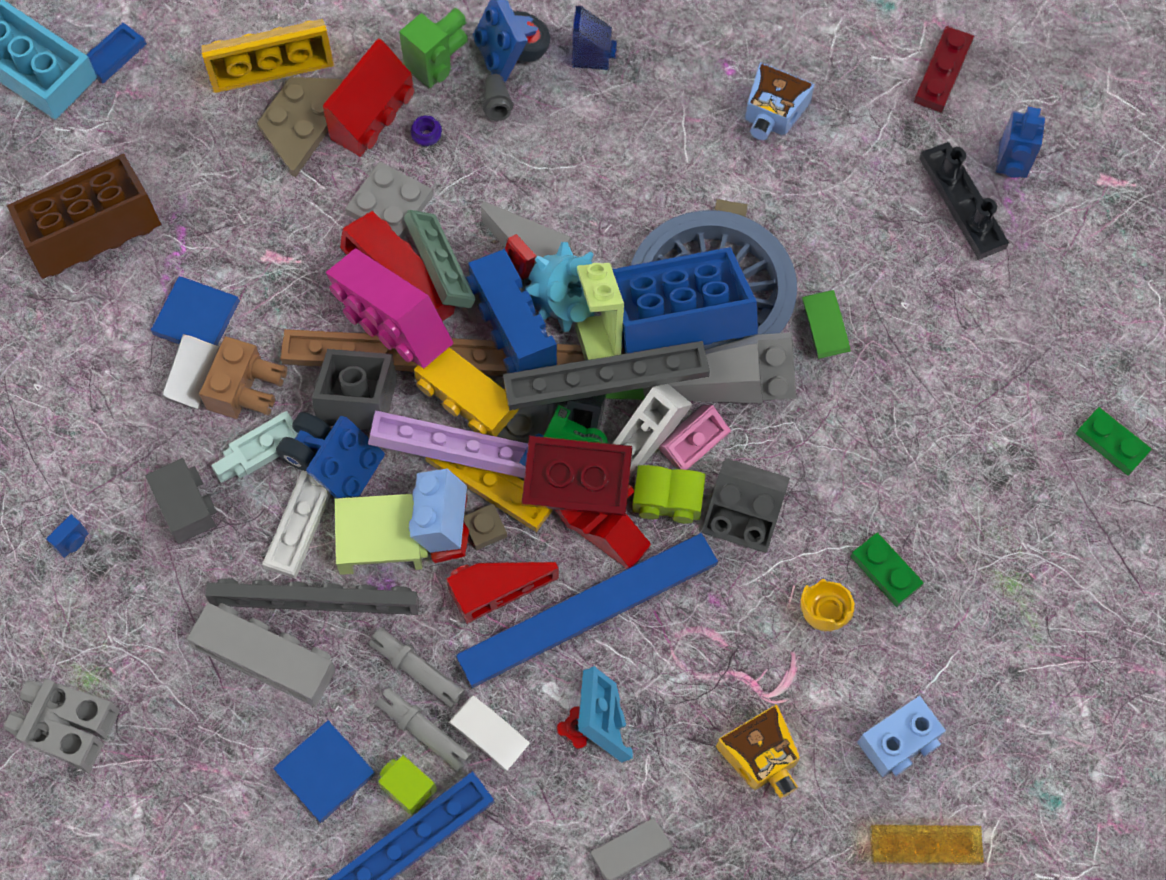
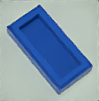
[86,22,147,83]

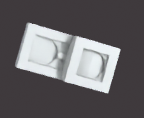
[449,695,530,771]

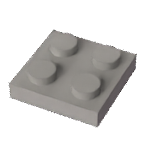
[345,161,433,239]

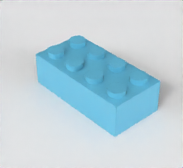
[0,0,97,120]

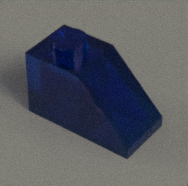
[572,6,617,71]

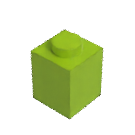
[378,755,437,816]

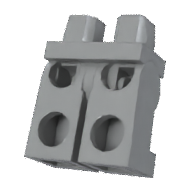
[4,679,120,774]

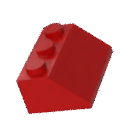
[323,38,414,157]

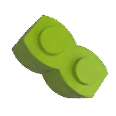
[633,465,706,524]

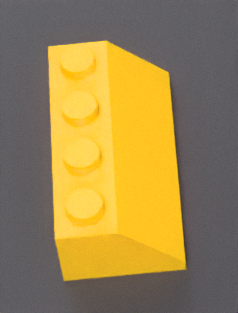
[202,19,334,93]

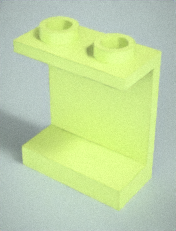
[575,263,624,360]
[335,494,428,575]

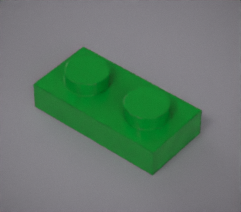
[1075,407,1152,476]
[850,532,924,607]

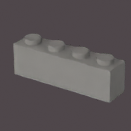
[187,602,336,707]

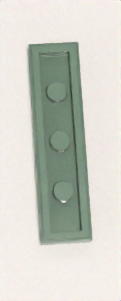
[404,210,476,308]

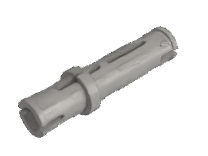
[369,627,465,708]
[375,687,472,772]

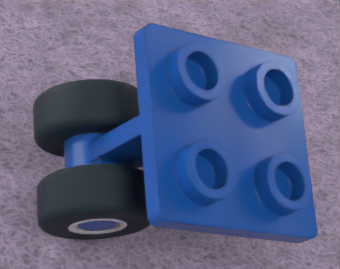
[276,412,385,499]

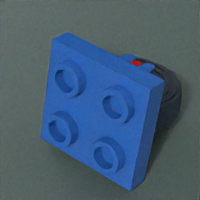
[472,0,551,82]

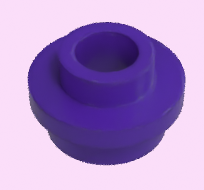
[410,115,442,146]

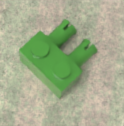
[399,8,468,89]

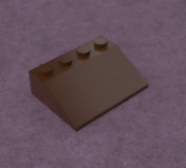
[6,153,162,279]

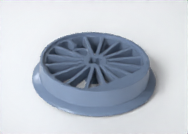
[630,210,797,350]

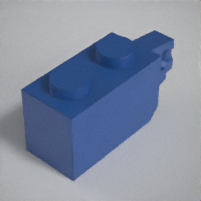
[996,106,1045,178]

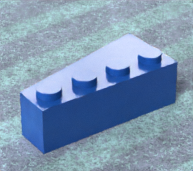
[465,249,557,373]

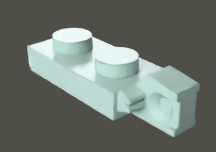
[211,411,298,483]

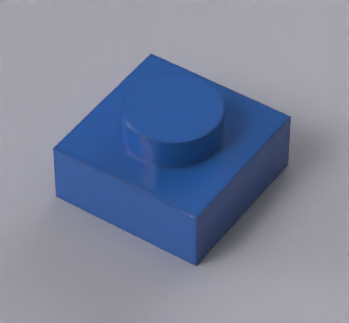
[46,514,89,558]

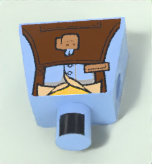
[745,62,815,140]

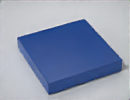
[151,276,240,346]
[273,720,376,823]

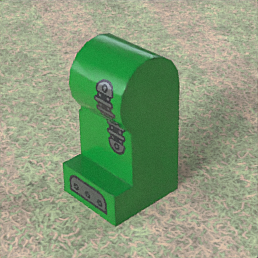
[543,405,608,444]

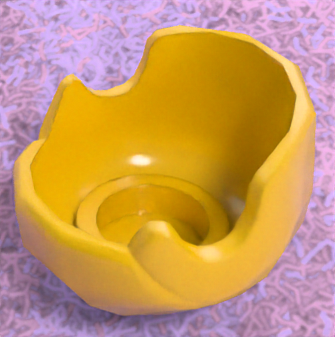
[800,579,855,632]

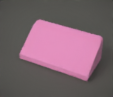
[658,405,731,470]

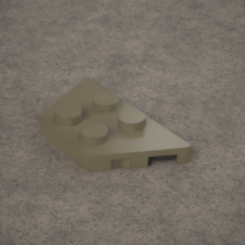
[257,77,344,177]

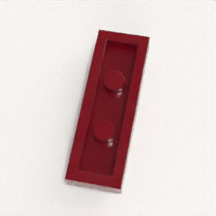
[913,25,974,113]

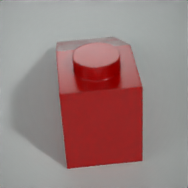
[446,562,559,624]

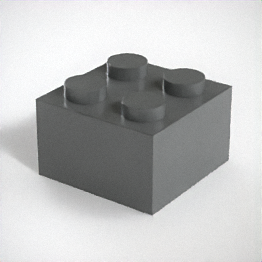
[312,349,397,430]

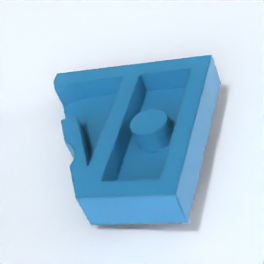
[578,666,633,763]

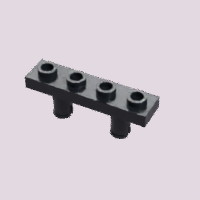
[919,141,1009,260]

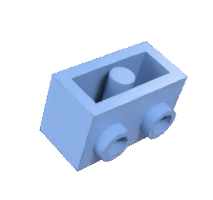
[409,469,467,553]
[857,696,946,778]

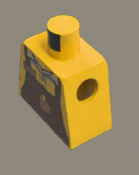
[716,704,800,799]

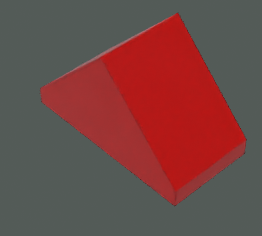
[576,514,651,569]

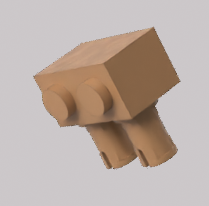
[199,336,288,419]

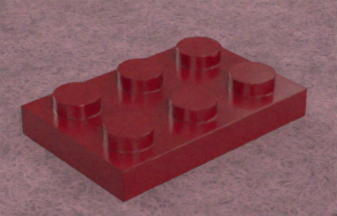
[522,436,633,516]

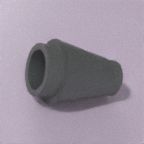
[483,74,513,121]

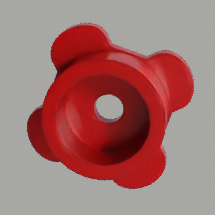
[557,706,589,749]

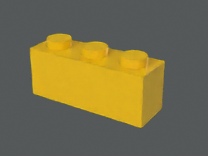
[414,347,519,437]

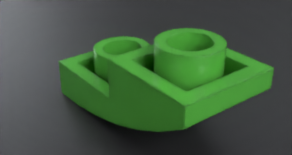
[802,290,851,359]

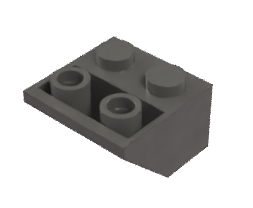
[702,458,790,553]

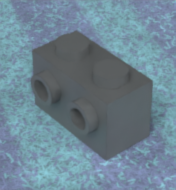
[145,458,217,544]

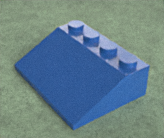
[612,247,758,354]

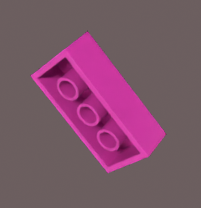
[325,248,454,369]

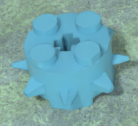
[525,242,594,332]

